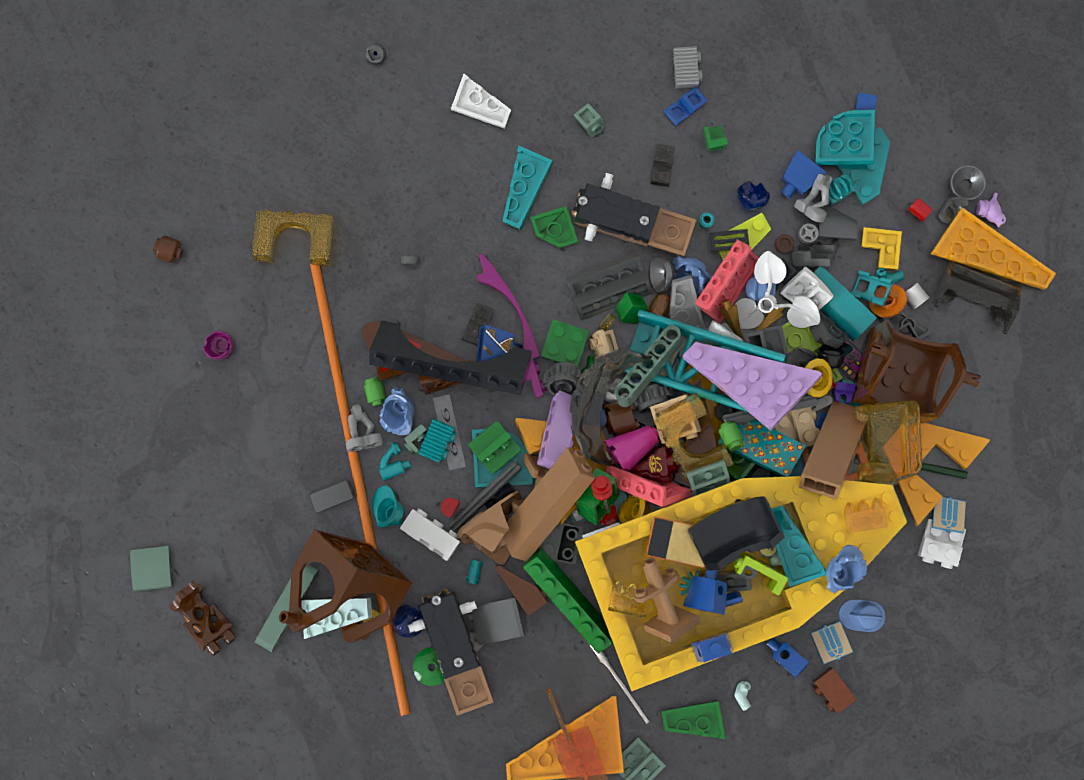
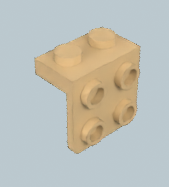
[589,329,623,373]

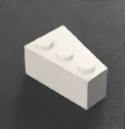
[400,508,461,561]

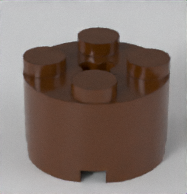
[602,401,640,437]

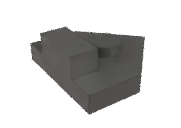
[809,314,848,349]

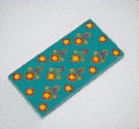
[718,420,806,477]

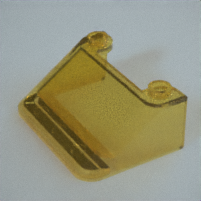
[854,400,922,485]

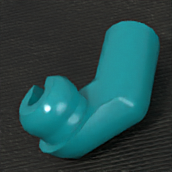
[876,268,905,283]

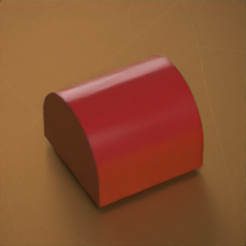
[908,198,933,222]
[441,498,460,518]

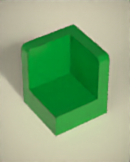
[703,126,728,152]
[616,292,648,324]

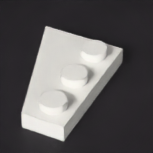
[451,74,511,129]

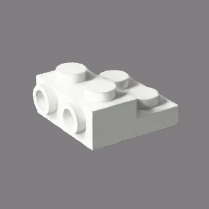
[918,519,966,569]

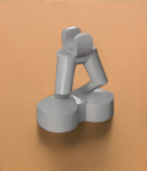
[794,174,832,222]
[345,404,383,452]

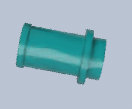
[699,212,715,229]
[465,560,483,585]

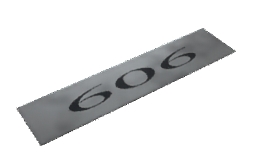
[433,394,466,471]

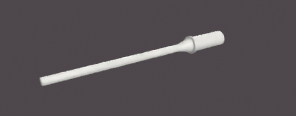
[590,645,649,724]

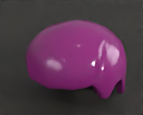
[203,331,233,360]

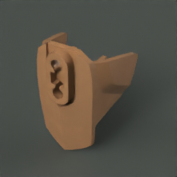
[457,490,521,566]

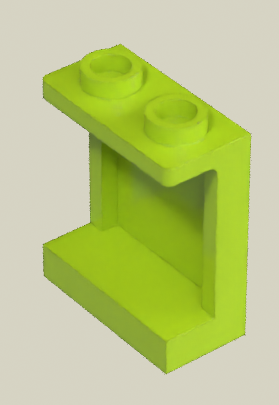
[731,551,789,596]

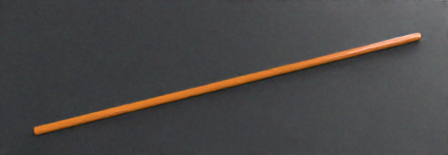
[310,262,410,716]

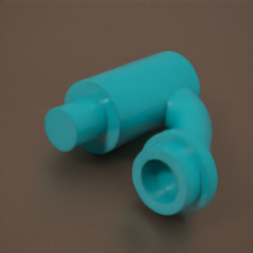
[379,442,411,481]

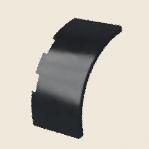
[688,496,785,571]

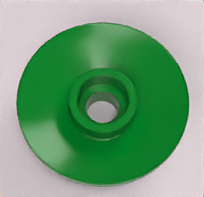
[413,647,445,686]

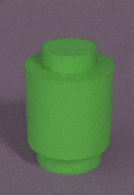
[364,377,386,407]
[719,421,744,452]

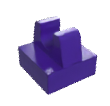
[833,382,856,404]

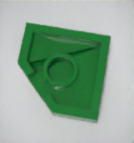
[530,206,578,248]

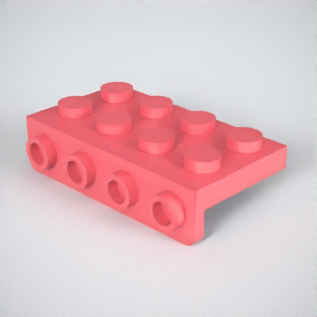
[695,240,759,324]
[605,465,692,507]

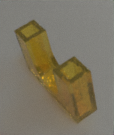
[252,210,334,266]
[654,393,734,482]

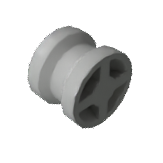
[798,224,819,244]

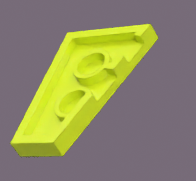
[714,213,771,261]

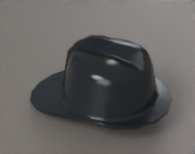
[814,342,853,370]

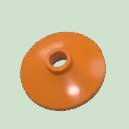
[869,284,907,318]

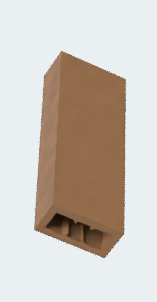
[799,400,870,499]
[503,447,595,562]

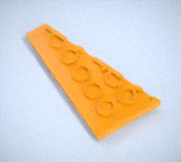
[930,207,1056,290]

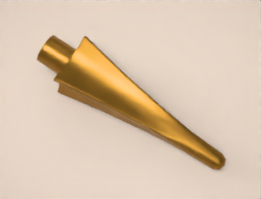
[720,299,744,342]
[755,303,786,331]

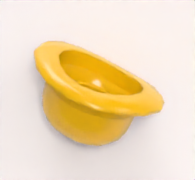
[805,359,833,398]
[618,494,651,524]

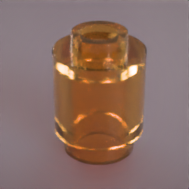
[647,293,671,317]

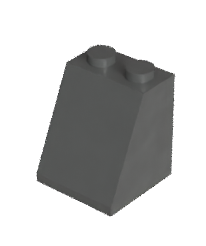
[468,597,524,645]

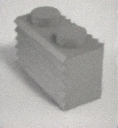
[673,46,702,89]

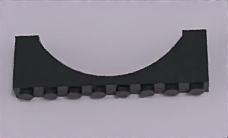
[369,321,532,395]

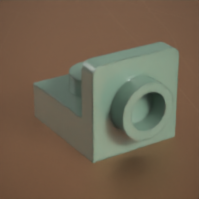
[574,103,606,138]
[404,424,428,454]

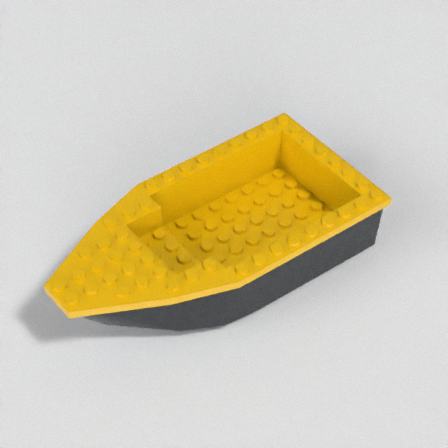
[575,476,907,691]

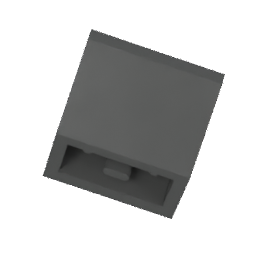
[539,523,583,565]

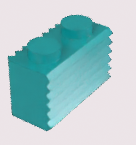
[418,418,457,463]

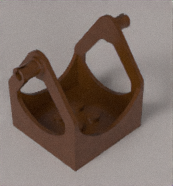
[852,321,981,423]
[279,529,412,643]

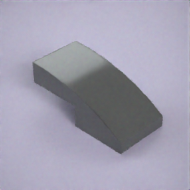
[310,480,355,513]

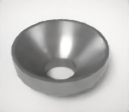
[950,165,986,200]
[649,257,676,292]

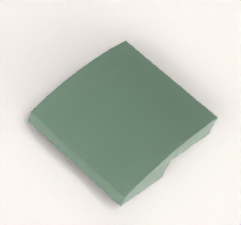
[686,459,731,496]
[130,546,172,591]
[619,736,666,780]

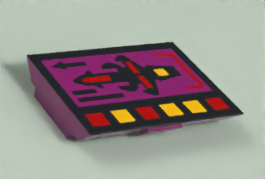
[840,338,863,381]

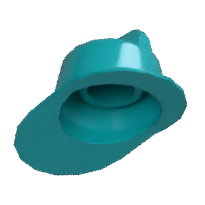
[372,486,404,528]

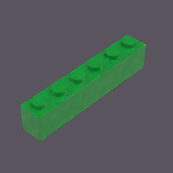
[523,547,613,654]

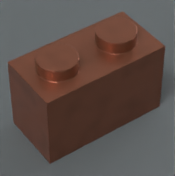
[812,667,857,714]

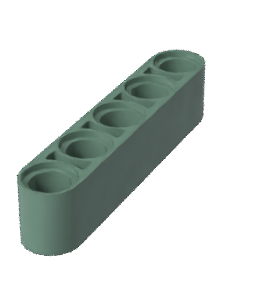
[615,326,682,407]
[255,564,319,652]

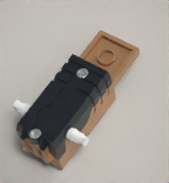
[571,173,696,257]
[408,589,493,716]

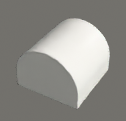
[905,283,930,310]

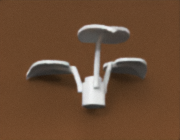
[735,251,820,329]

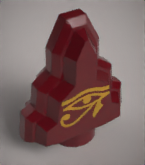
[630,445,677,483]

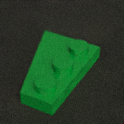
[661,701,726,740]

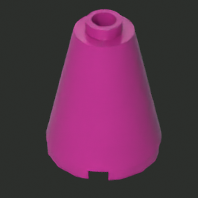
[604,425,659,472]

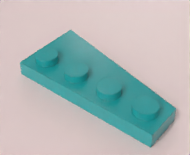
[503,145,553,230]
[771,505,826,587]

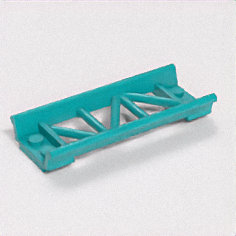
[619,309,786,413]

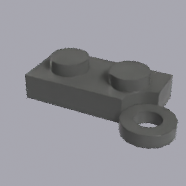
[717,566,757,592]

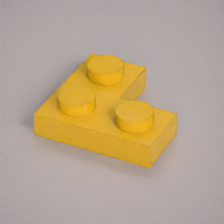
[861,227,902,270]

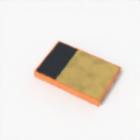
[646,516,705,568]

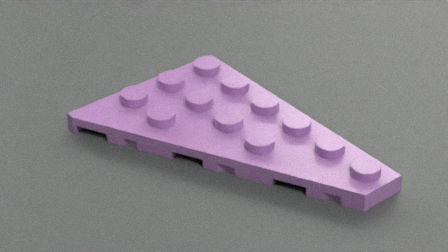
[683,342,822,431]

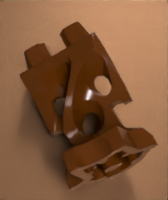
[169,580,236,656]

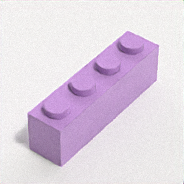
[537,391,581,469]

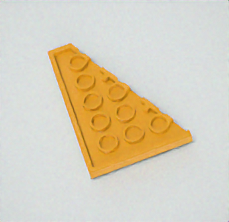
[506,696,624,780]

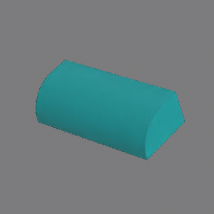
[814,266,877,342]

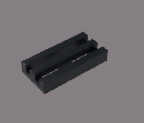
[709,229,749,253]

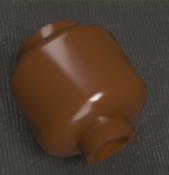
[153,236,183,263]

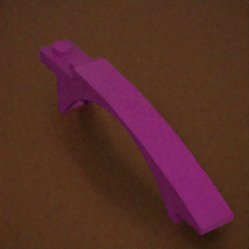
[477,254,546,399]

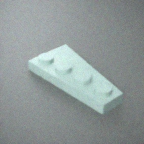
[301,598,372,639]

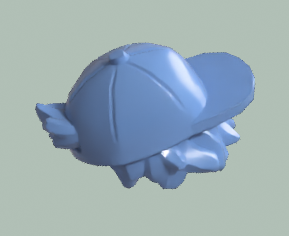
[672,255,712,297]
[379,387,415,435]
[826,545,867,594]

